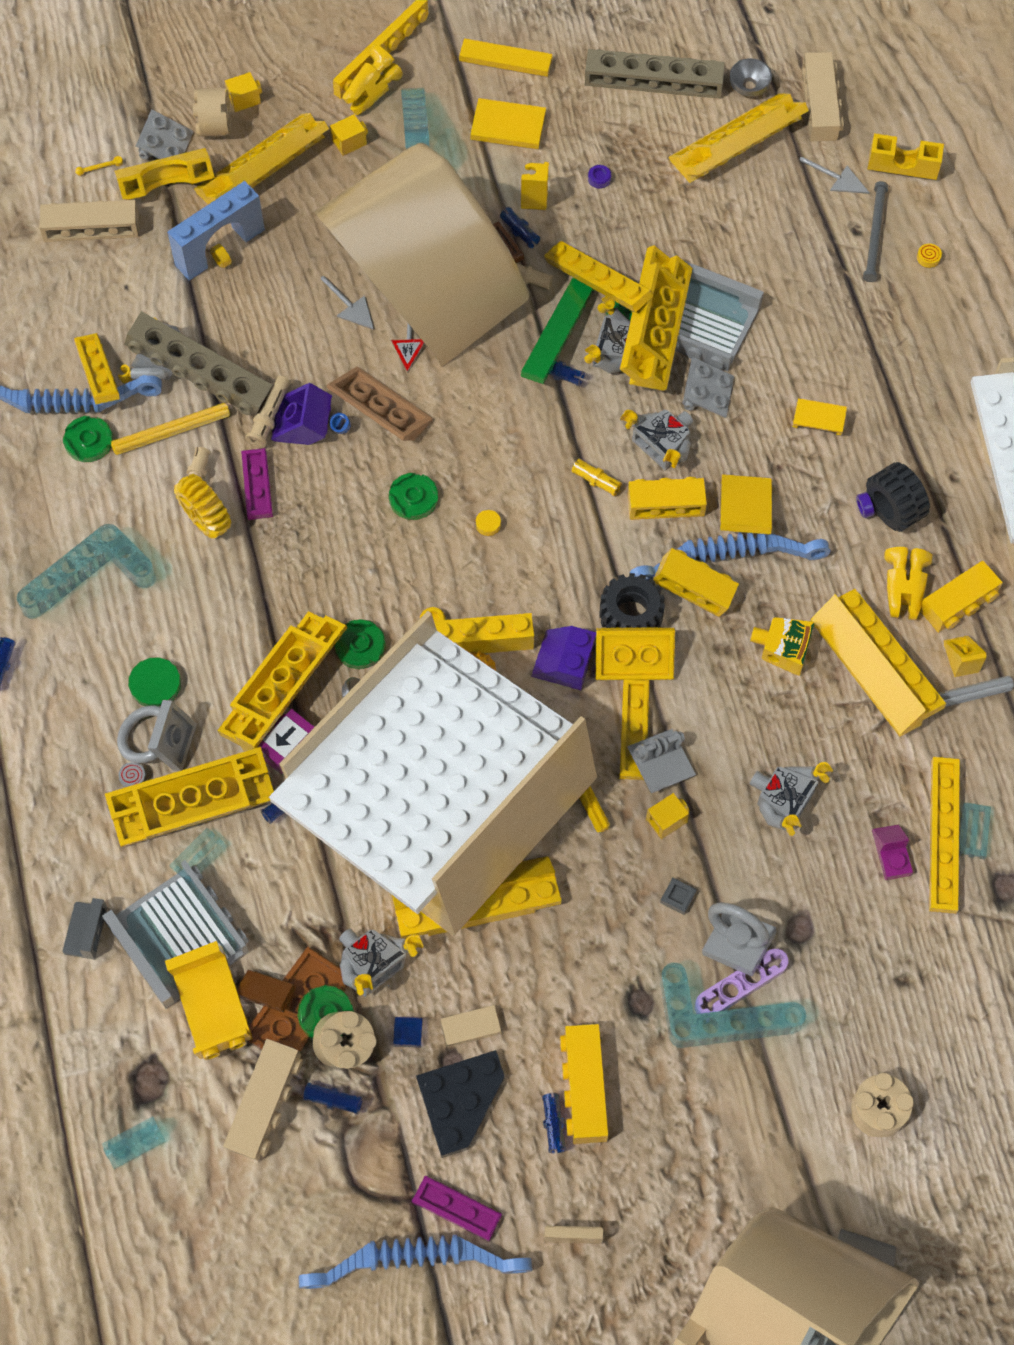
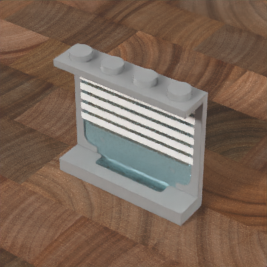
[675,261,764,372]
[102,860,249,1009]

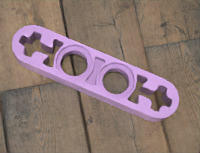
[695,949,788,1019]

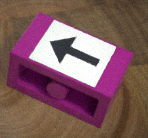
[257,709,314,775]

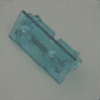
[102,1116,166,1169]

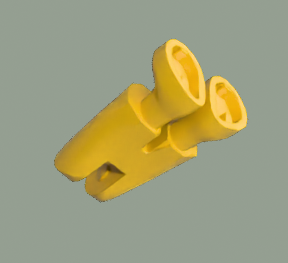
[342,45,403,115]
[884,547,933,620]

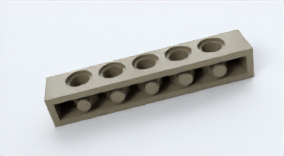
[584,49,725,99]
[124,311,272,417]

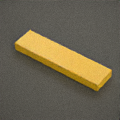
[459,38,553,77]
[74,333,120,405]
[619,679,649,780]

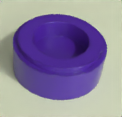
[588,165,611,189]
[856,492,874,518]

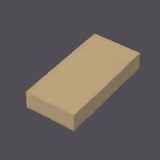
[441,1005,501,1048]
[544,1226,603,1244]

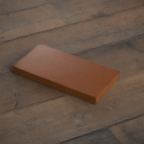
[248,946,347,1052]

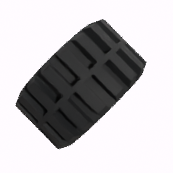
[866,462,930,532]
[599,573,665,628]

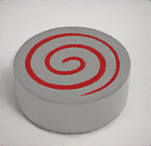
[118,762,146,788]

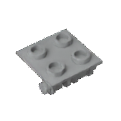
[135,109,194,159]
[682,357,734,418]
[628,729,696,794]

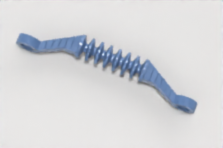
[0,375,162,413]
[630,532,830,580]
[299,1234,533,1289]

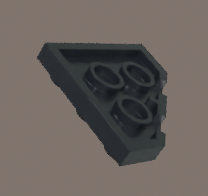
[416,1050,505,1158]

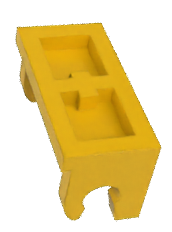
[521,162,549,210]
[792,398,847,436]

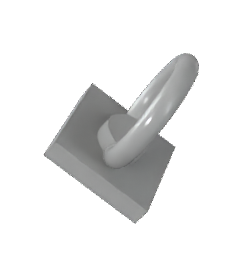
[117,700,197,771]
[702,902,776,976]

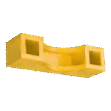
[114,148,215,200]

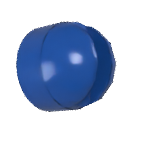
[330,413,351,434]

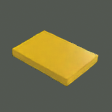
[470,98,546,149]
[720,474,772,534]
[596,628,675,680]

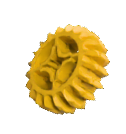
[174,474,231,539]

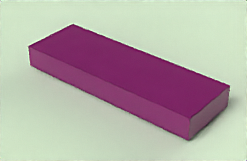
[241,448,273,520]
[412,1175,502,1242]

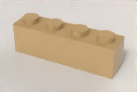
[802,52,844,141]
[39,199,139,242]
[223,1039,303,1162]

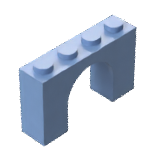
[167,181,265,281]

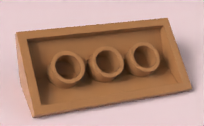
[327,367,433,441]

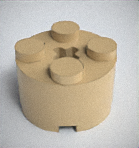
[193,88,231,137]
[313,1011,376,1069]
[851,1073,914,1137]

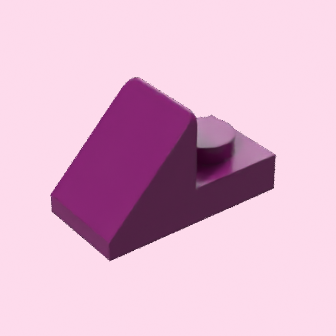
[872,824,913,881]

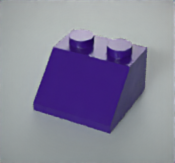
[271,383,332,445]
[531,626,596,691]

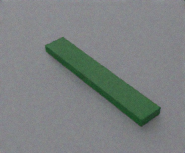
[521,277,595,384]

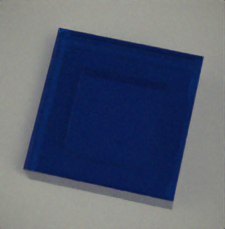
[393,1017,423,1048]

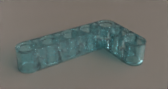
[401,87,430,149]
[17,524,156,619]
[660,962,806,1048]

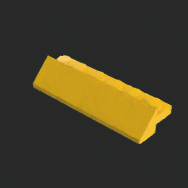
[669,93,809,183]
[194,113,329,204]
[620,245,693,391]
[811,589,946,737]
[217,611,347,751]
[105,747,274,847]
[391,856,561,939]

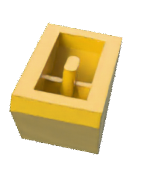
[943,636,986,677]

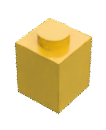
[224,72,262,112]
[330,114,368,156]
[646,793,689,840]

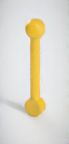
[75,156,123,176]

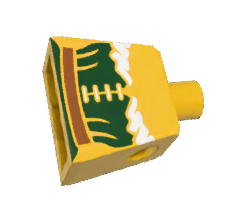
[750,617,815,676]

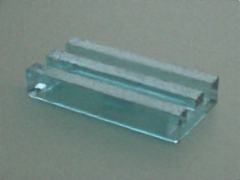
[959,802,991,860]
[169,828,227,885]

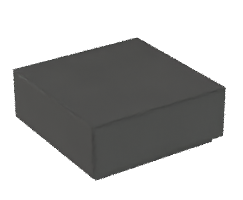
[660,878,697,915]

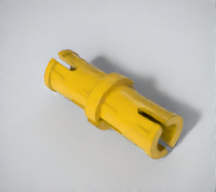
[571,458,622,496]

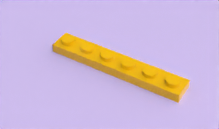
[333,0,429,99]
[544,241,653,313]
[929,757,960,914]

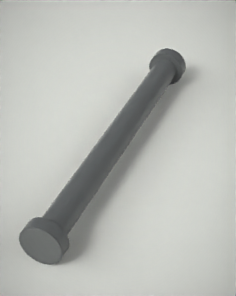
[863,181,889,282]

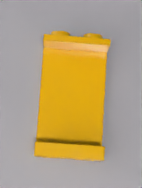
[165,941,253,1060]

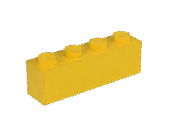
[434,613,534,653]
[560,1024,608,1144]

